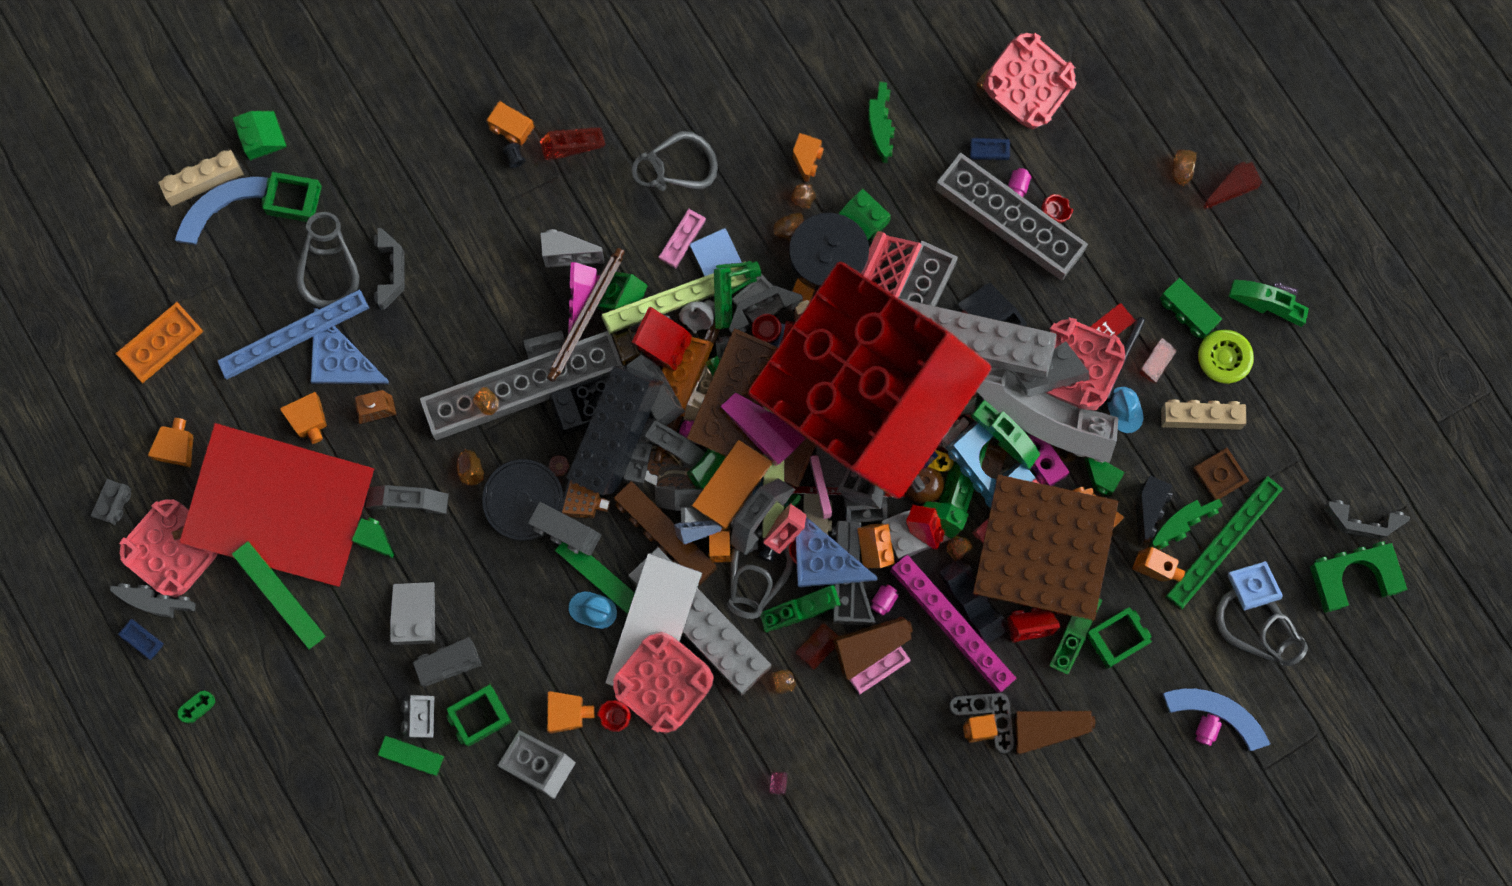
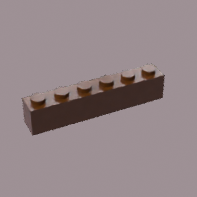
[614,481,717,586]

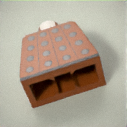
[355,390,397,424]
[560,480,610,518]

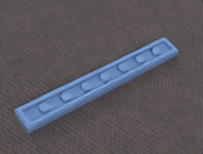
[217,289,369,379]

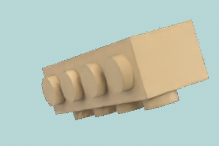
[158,150,244,206]
[1161,400,1246,429]

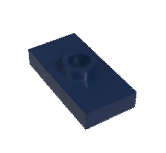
[970,138,1010,160]
[118,619,164,660]

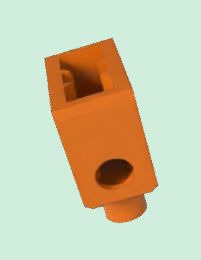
[280,392,327,444]
[148,418,193,467]
[1132,547,1185,582]
[548,692,595,733]

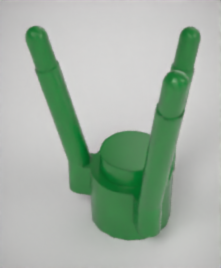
[716,261,761,294]

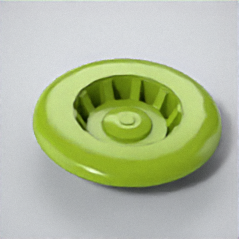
[1198,330,1254,383]

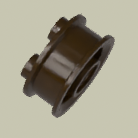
[612,327,644,366]

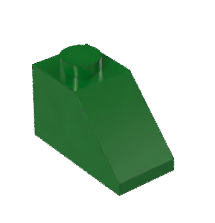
[1085,456,1125,497]
[922,501,969,539]
[352,517,394,558]

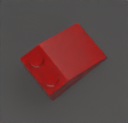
[632,307,692,371]
[1007,608,1060,642]

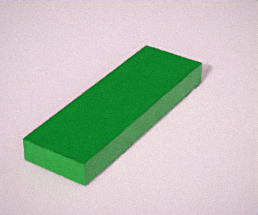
[714,268,732,329]
[378,736,444,776]

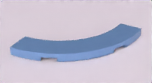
[175,177,268,245]
[1163,689,1270,752]

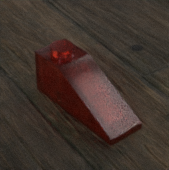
[540,127,605,159]
[1204,162,1262,210]

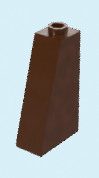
[833,617,913,680]
[1015,711,1095,755]

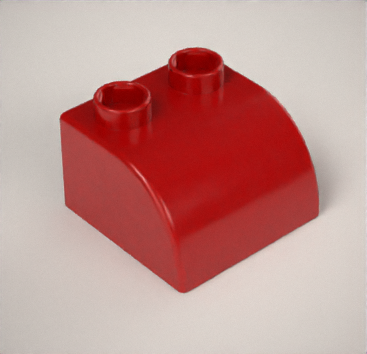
[748,262,991,498]

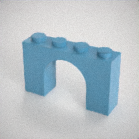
[945,421,1035,508]

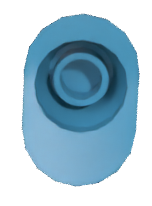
[1107,387,1143,433]
[569,592,617,629]

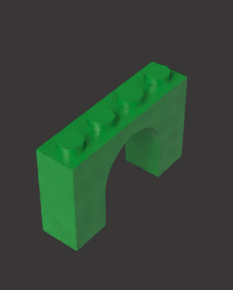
[1310,542,1407,613]

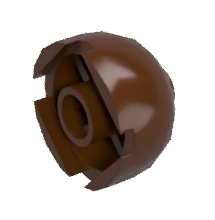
[905,466,944,506]

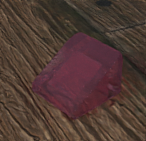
[769,772,788,795]

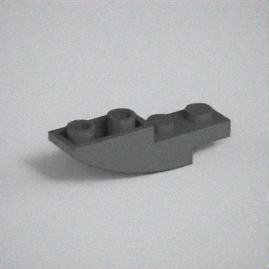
[110,583,196,618]

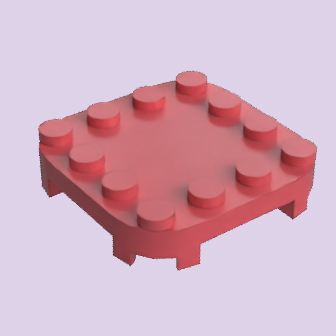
[983,33,1077,129]
[1045,317,1125,411]
[120,499,218,598]
[613,632,714,733]

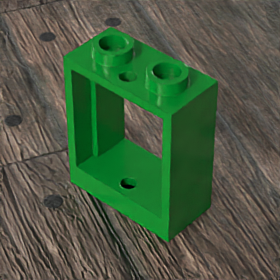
[262,172,322,222]
[1086,607,1152,669]
[446,685,511,747]

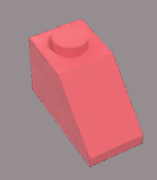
[763,504,806,554]

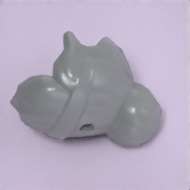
[679,300,715,334]

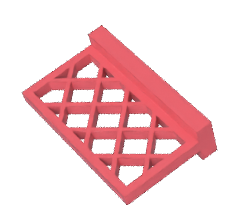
[863,231,922,298]

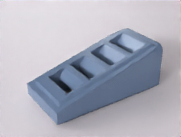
[674,520,721,544]

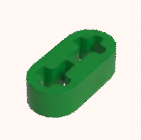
[178,691,215,724]

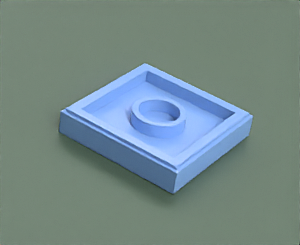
[690,228,742,277]
[1227,561,1283,610]

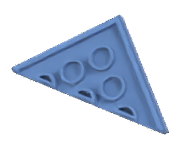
[311,308,389,384]
[796,517,877,587]

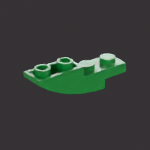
[869,82,895,163]
[1229,280,1309,327]
[971,400,1040,470]
[1149,499,1223,550]
[760,586,841,632]
[1049,598,1102,674]

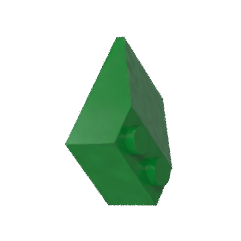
[839,189,891,243]

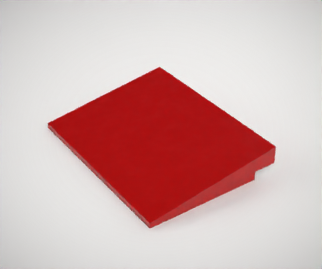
[179,423,374,587]

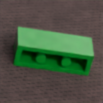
[1160,278,1222,340]

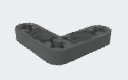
[949,693,1014,754]

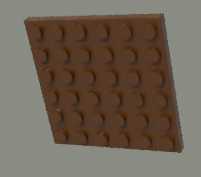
[686,328,816,488]
[973,474,1119,621]

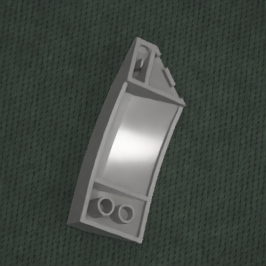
[977,366,1119,463]

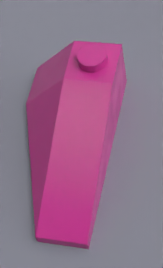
[569,262,600,332]
[721,393,805,466]

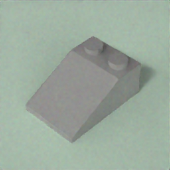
[541,230,605,267]
[881,510,951,562]
[390,582,435,645]
[498,730,576,798]

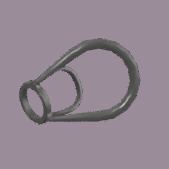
[632,131,718,191]
[295,212,360,308]
[727,529,794,619]
[1215,589,1308,667]

